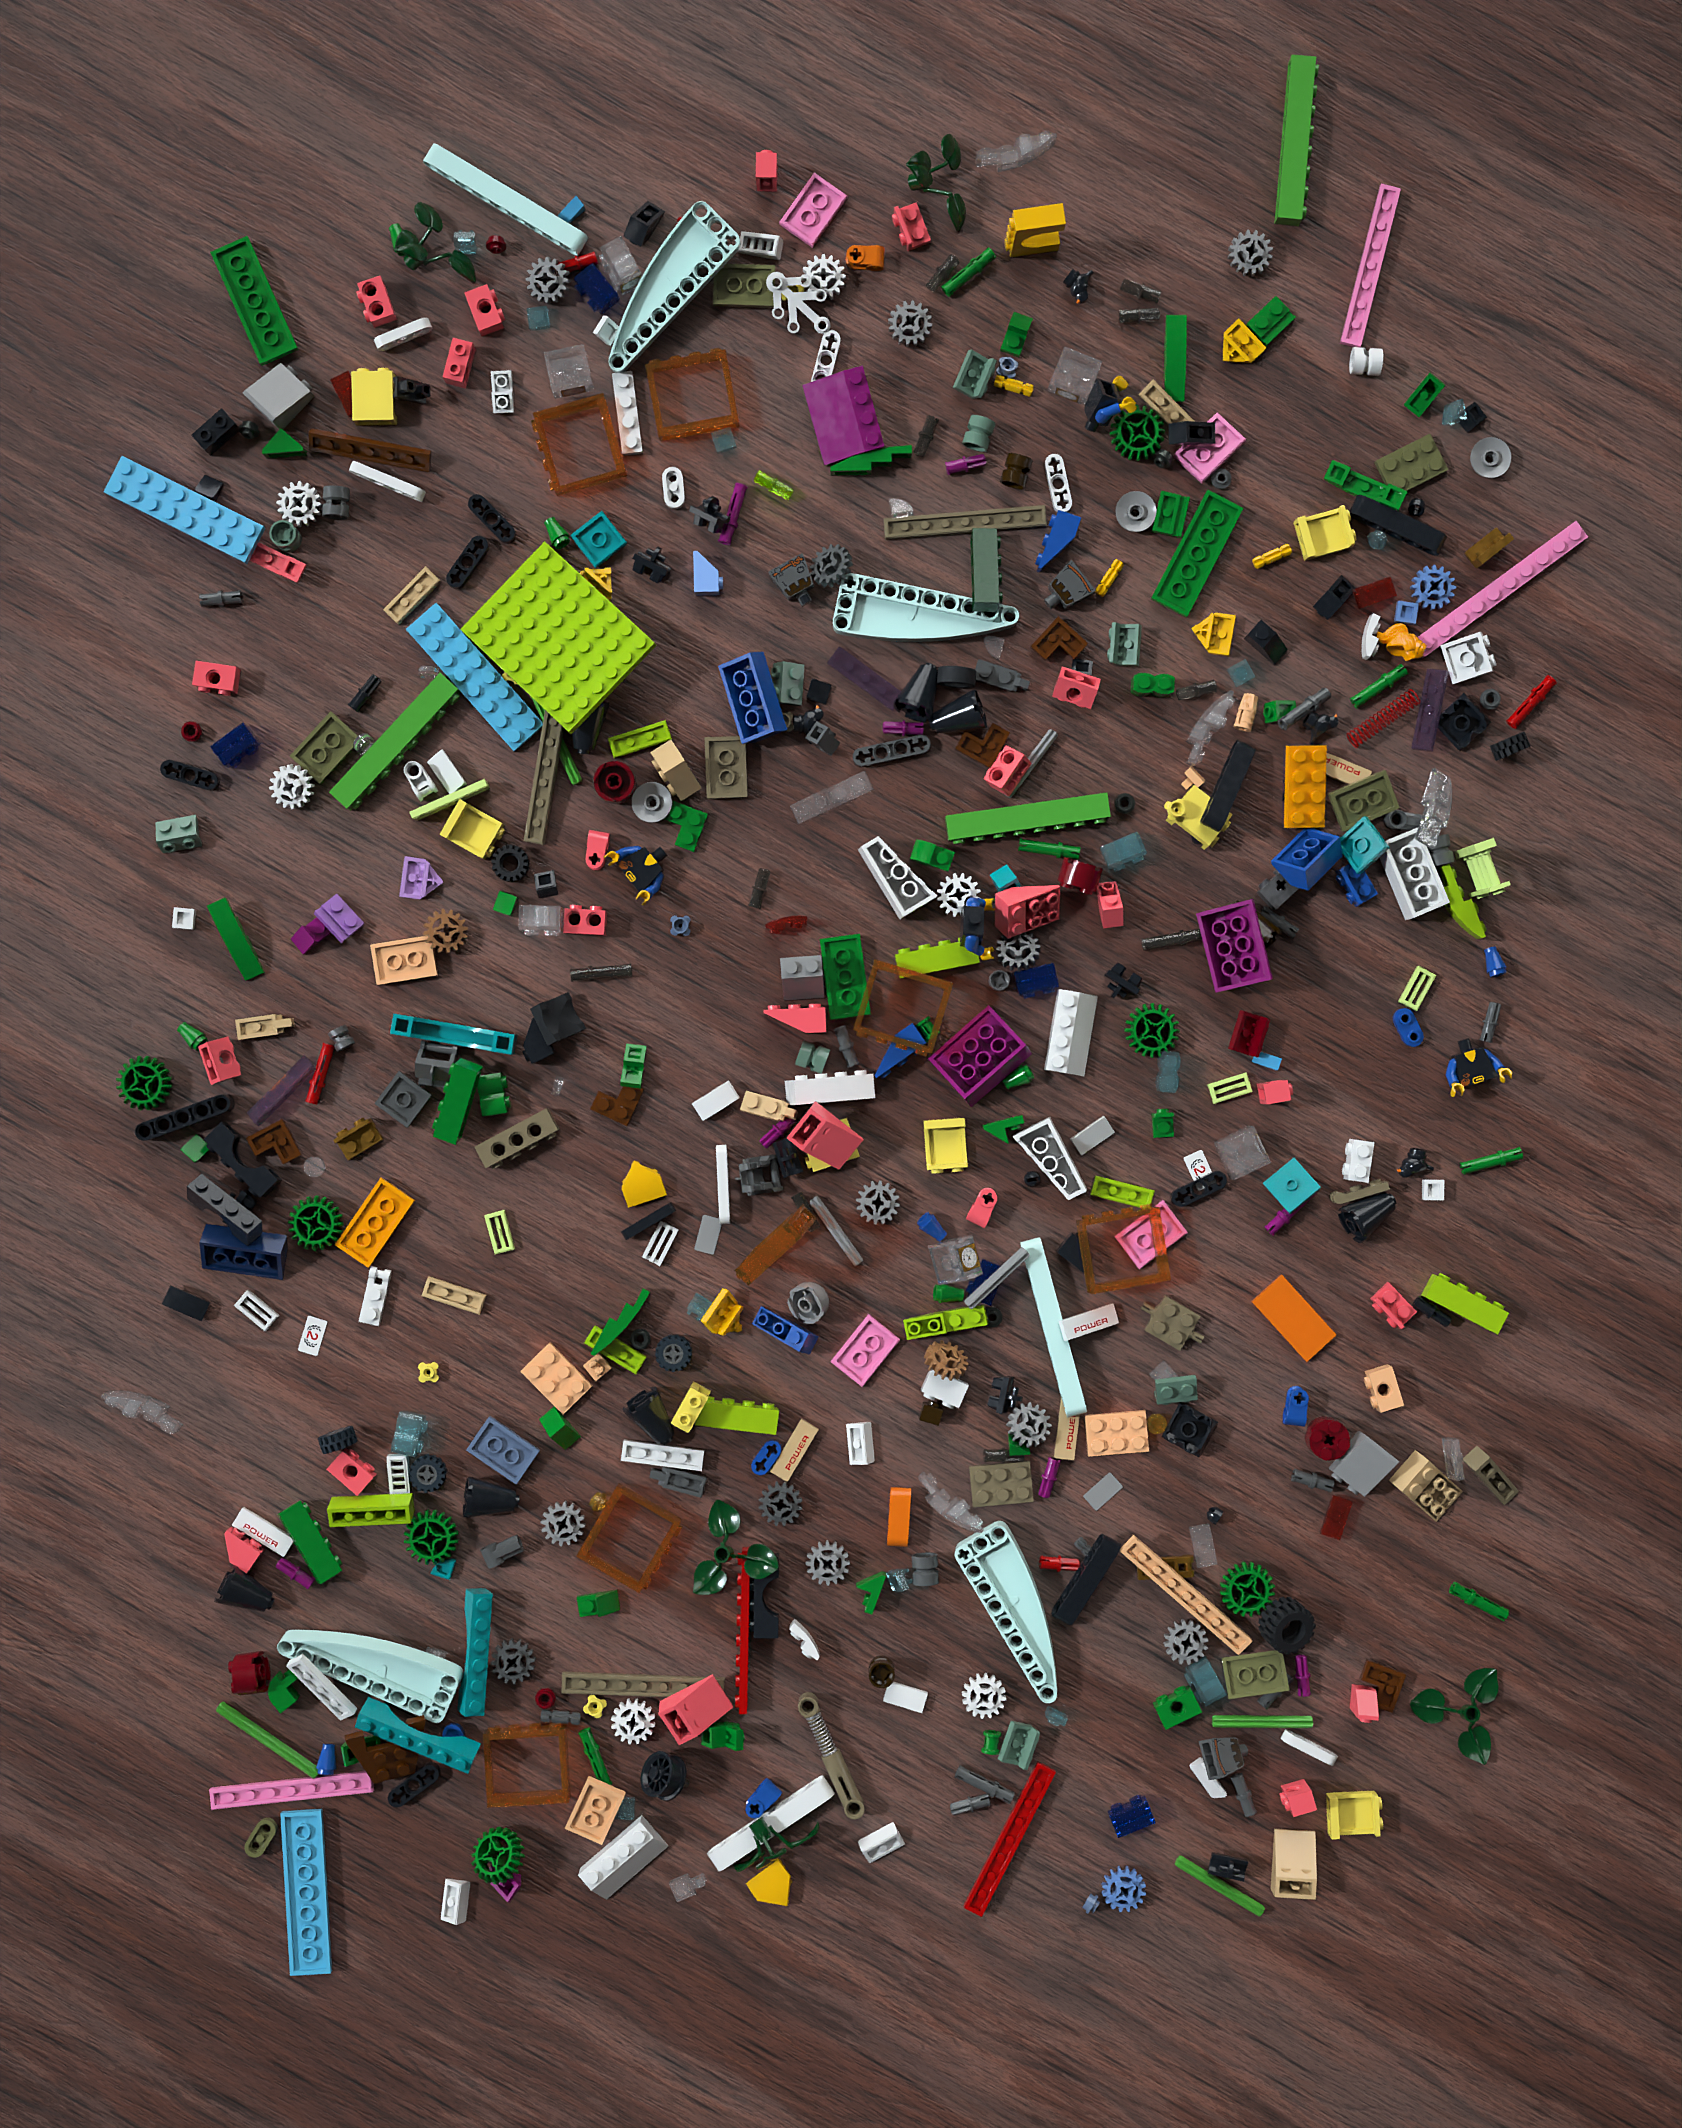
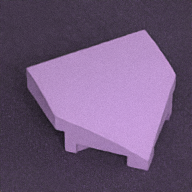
[399,856,443,900]

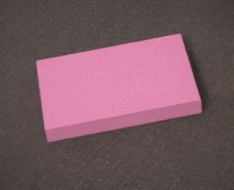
[779,173,848,248]
[1173,413,1246,484]
[1114,1200,1188,1269]
[831,1314,900,1387]

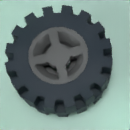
[655,1334,692,1372]
[318,1426,358,1454]
[409,1454,447,1493]

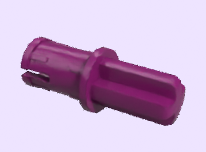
[945,454,986,475]
[882,720,923,736]
[760,1117,796,1149]
[1038,1457,1061,1498]
[276,1558,315,1589]
[1294,1654,1311,1697]

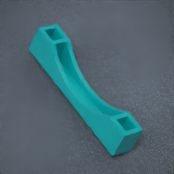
[390,1013,518,1055]
[457,1588,493,1717]
[355,1697,481,1774]

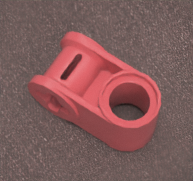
[585,830,610,871]
[966,1188,997,1228]

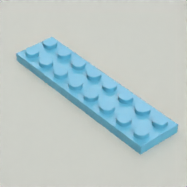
[104,456,266,564]
[406,603,543,752]
[280,1809,332,1976]

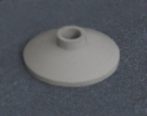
[1470,437,1511,478]
[1115,491,1156,532]
[632,782,672,823]

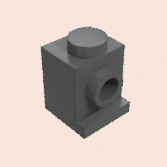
[805,721,840,756]

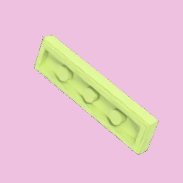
[410,779,490,821]

